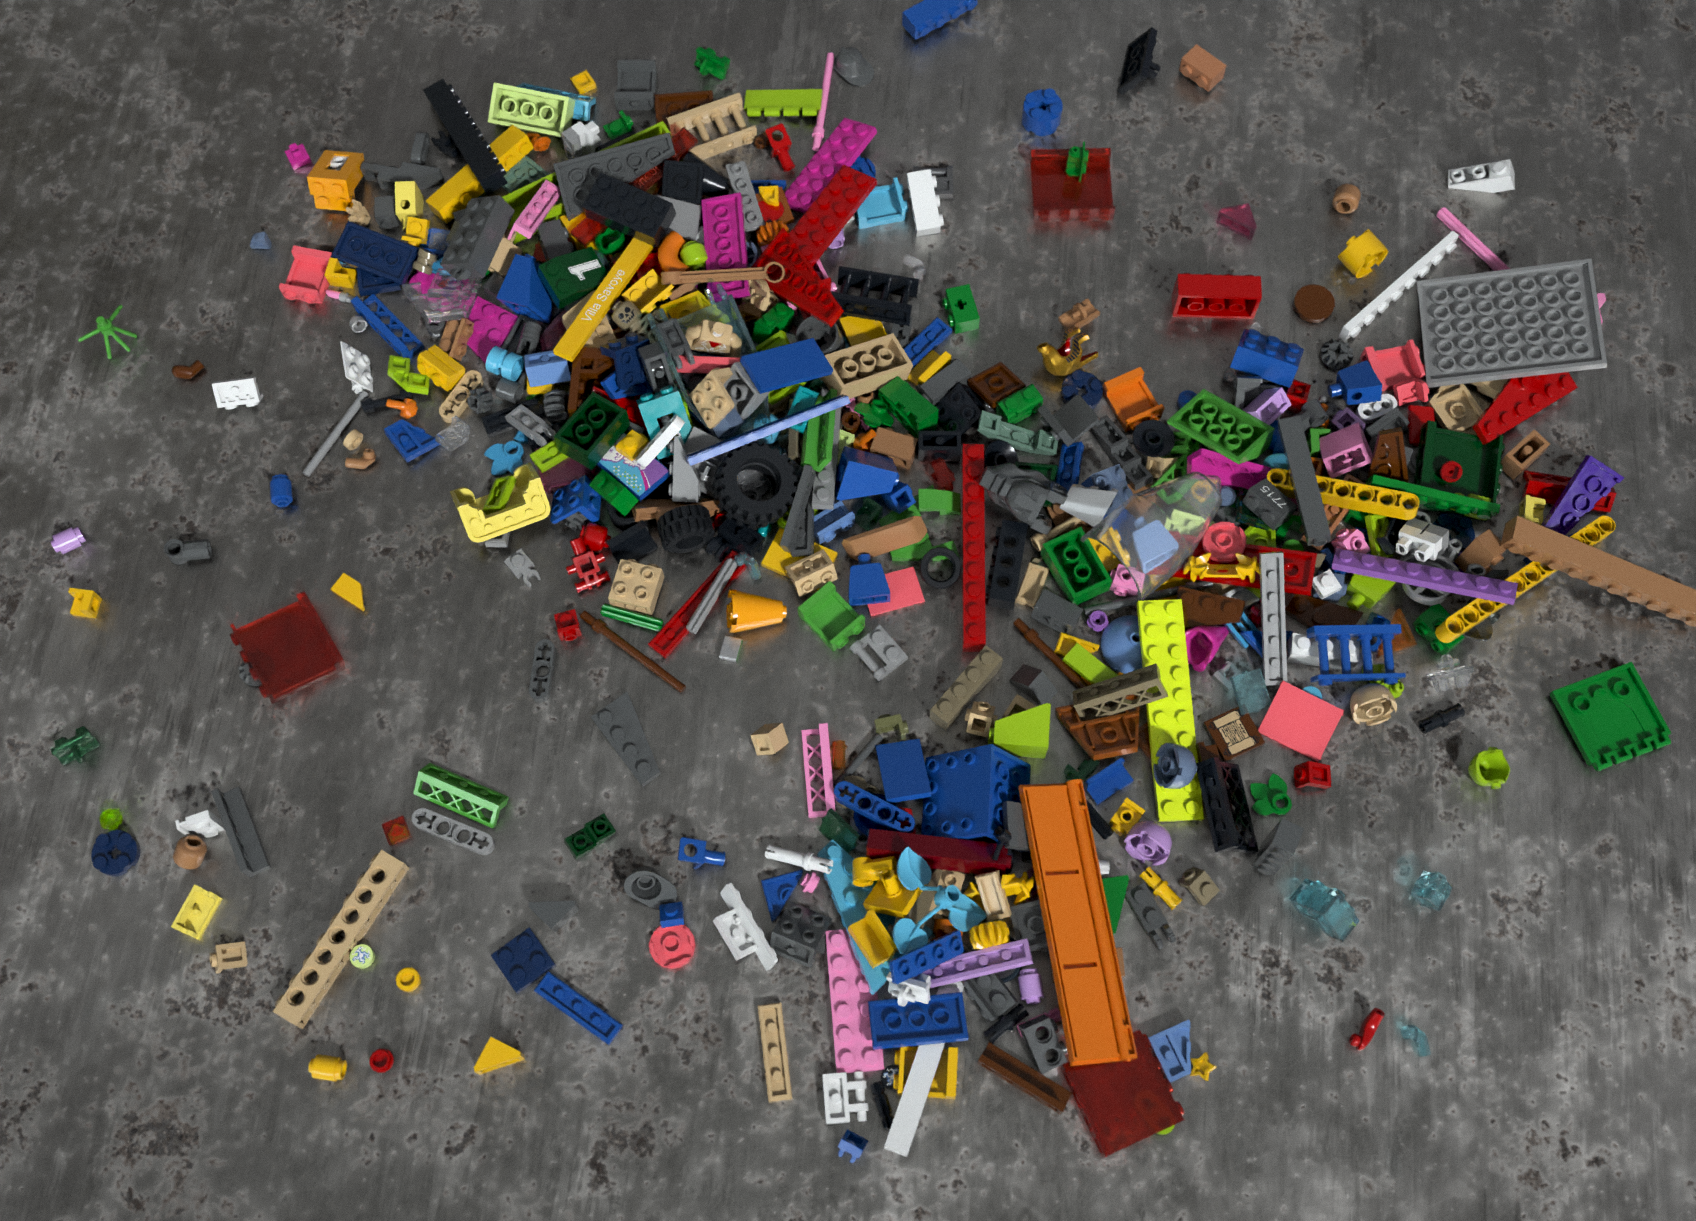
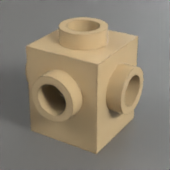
[964,701,998,738]

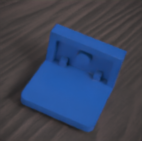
[550,475,601,524]

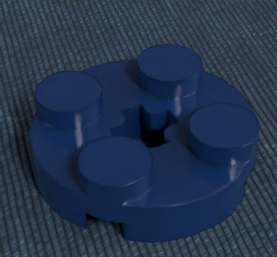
[1061,370,1103,409]
[1433,513,1475,552]
[91,830,140,877]

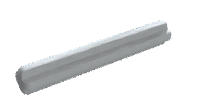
[686,558,737,634]

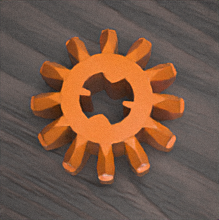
[756,220,790,247]

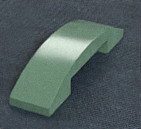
[977,410,1059,456]

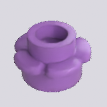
[1087,610,1109,632]

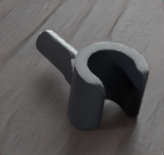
[992,826,1012,861]

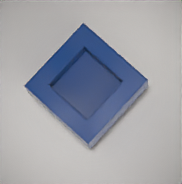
[659,902,685,928]

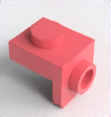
[1393,377,1429,406]

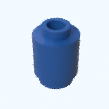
[270,474,293,507]

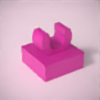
[285,143,312,170]

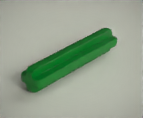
[600,603,664,632]

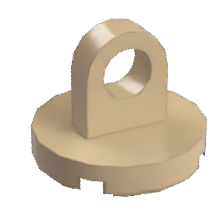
[739,279,779,316]

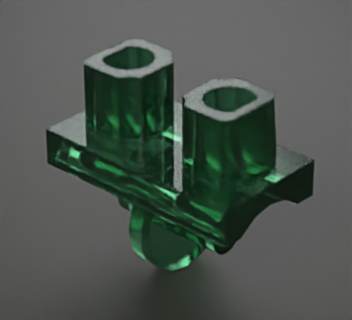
[50,726,101,766]

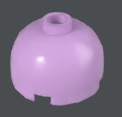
[1124,821,1172,866]

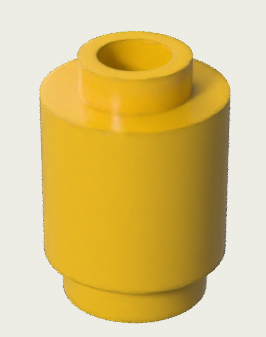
[309,1054,347,1082]

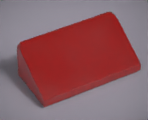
[1407,405,1435,447]

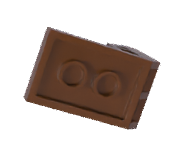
[568,347,615,417]

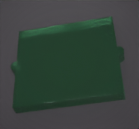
[819,808,860,855]

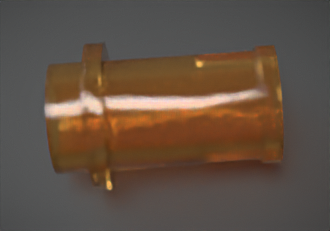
[830,740,848,770]

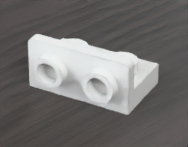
[212,376,263,409]

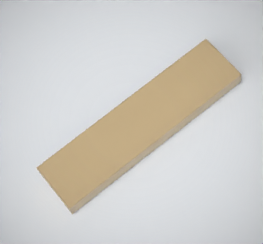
[758,1002,793,1103]

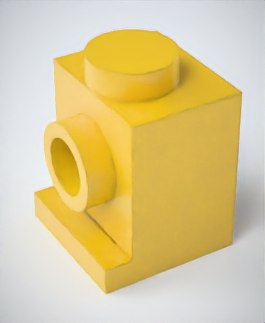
[1109,797,1146,836]

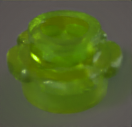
[99,809,123,831]

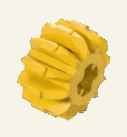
[969,920,1010,950]

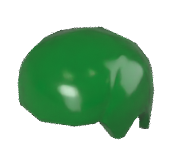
[595,227,625,255]

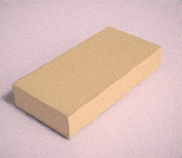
[1015,562,1049,608]
[975,870,1012,921]

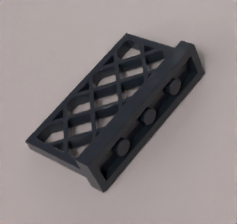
[1196,757,1259,854]

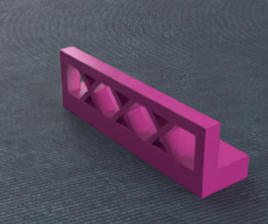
[1186,448,1274,493]

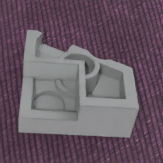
[1060,484,1119,528]

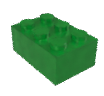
[1040,527,1112,605]

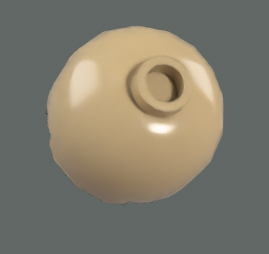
[1350,683,1397,726]

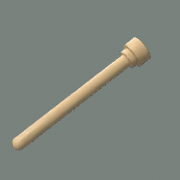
[1030,516,1082,552]

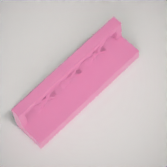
[801,723,836,818]

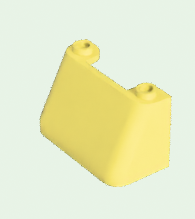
[450,462,550,543]

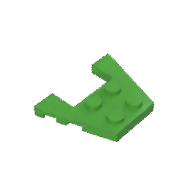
[879,485,960,561]

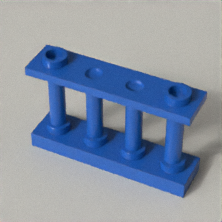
[1306,624,1406,686]

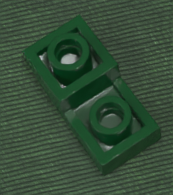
[564,813,616,860]

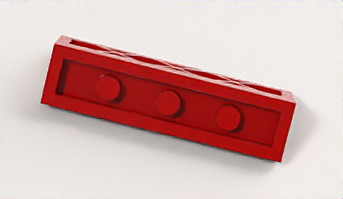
[1522,470,1616,512]

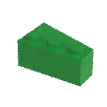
[878,376,939,439]

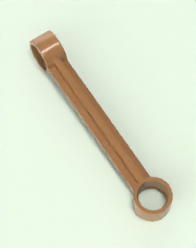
[661,262,785,285]

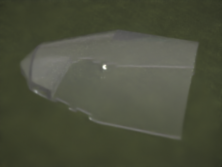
[1080,471,1222,601]

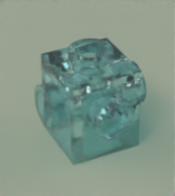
[1410,871,1452,911]

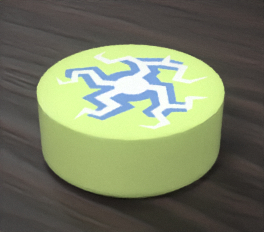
[350,944,375,969]

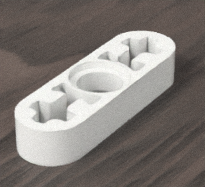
[635,414,685,468]

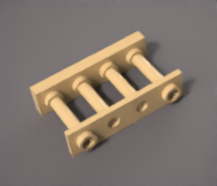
[667,93,757,160]

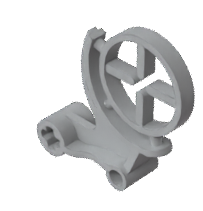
[1398,511,1462,605]

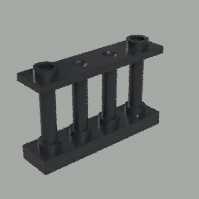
[831,266,919,326]

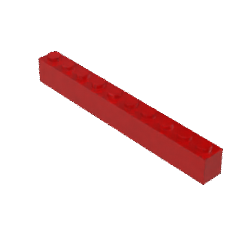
[962,444,986,652]

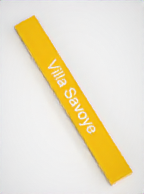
[553,238,653,362]

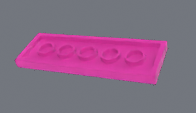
[785,117,877,214]
[701,192,750,303]

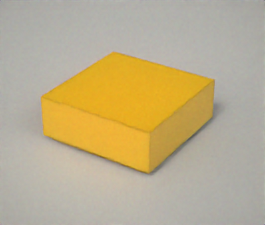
[570,70,596,95]

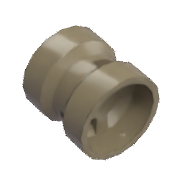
[412,248,438,275]

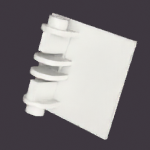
[340,341,374,394]

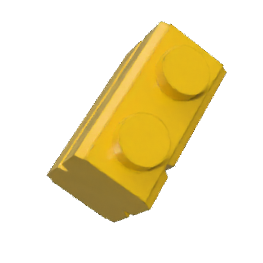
[417,345,466,392]

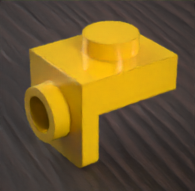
[615,429,649,461]

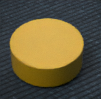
[396,967,421,992]

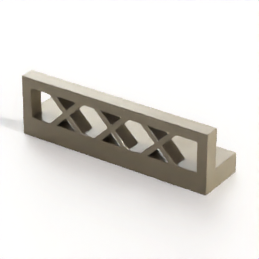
[1073,664,1168,721]

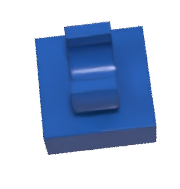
[838,1129,869,1163]

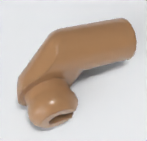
[345,448,376,469]

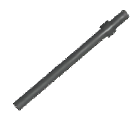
[1083,581,1213,616]

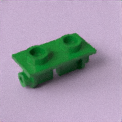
[1066,141,1089,182]

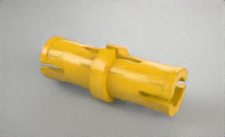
[1139,866,1182,910]

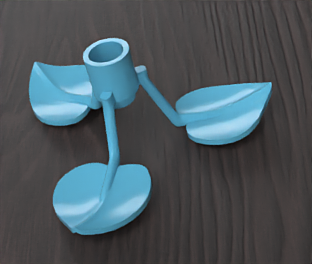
[893,846,987,955]

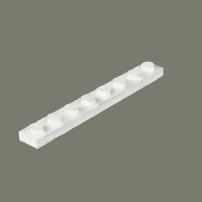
[1339,231,1459,342]

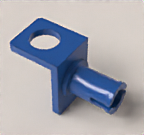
[678,837,725,869]

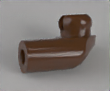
[754,132,782,149]
[172,360,205,379]

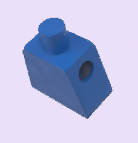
[1327,360,1382,405]
[849,554,890,606]

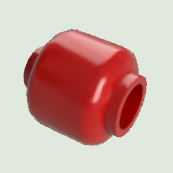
[579,522,611,553]

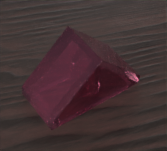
[1216,203,1257,241]

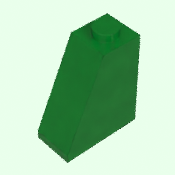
[1102,875,1129,936]

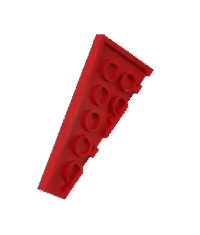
[752,227,844,327]
[1473,372,1578,445]

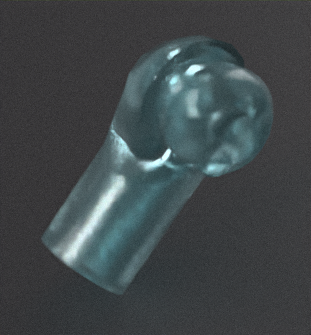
[734,552,762,580]

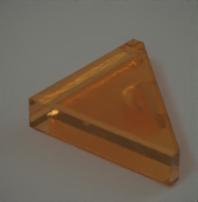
[1376,608,1417,659]

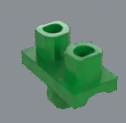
[694,46,730,80]

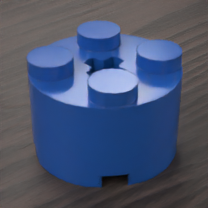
[1022,88,1063,136]

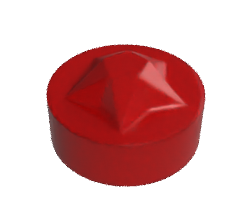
[1440,461,1462,483]

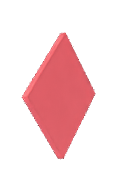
[1257,681,1344,762]

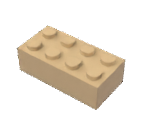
[821,333,913,399]

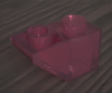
[540,311,567,352]

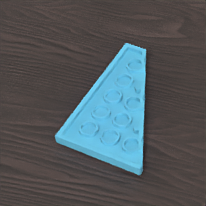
[817,839,933,995]

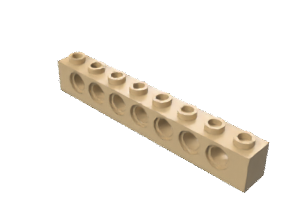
[273,850,409,1029]

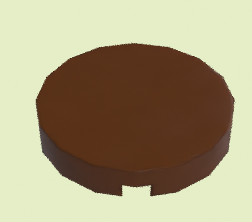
[1293,284,1335,323]

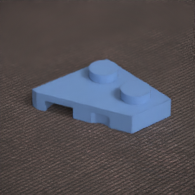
[1147,1020,1191,1084]

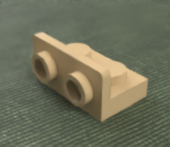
[785,549,838,597]

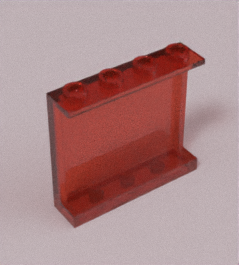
[1030,148,1116,222]
[229,591,346,704]
[1060,1029,1184,1159]

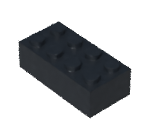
[582,172,676,248]

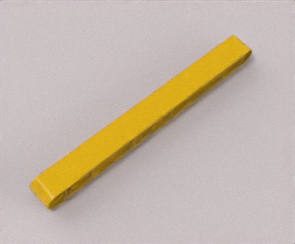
[1435,515,1616,643]

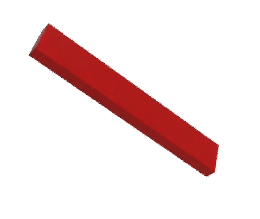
[648,550,750,659]

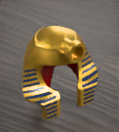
[1036,327,1098,376]

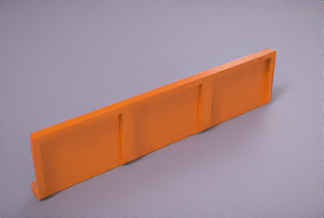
[1018,779,1138,1066]

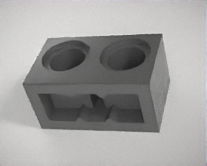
[1018,1014,1068,1074]

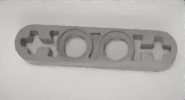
[412,808,495,855]

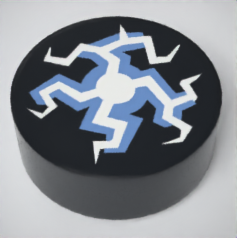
[881,1065,905,1090]

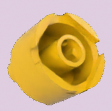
[1338,229,1388,279]

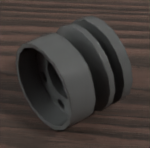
[796,316,846,355]

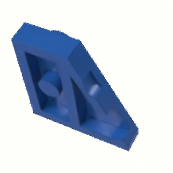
[384,419,442,463]

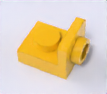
[401,217,430,247]

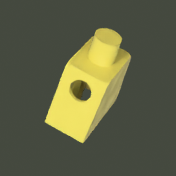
[395,181,424,232]

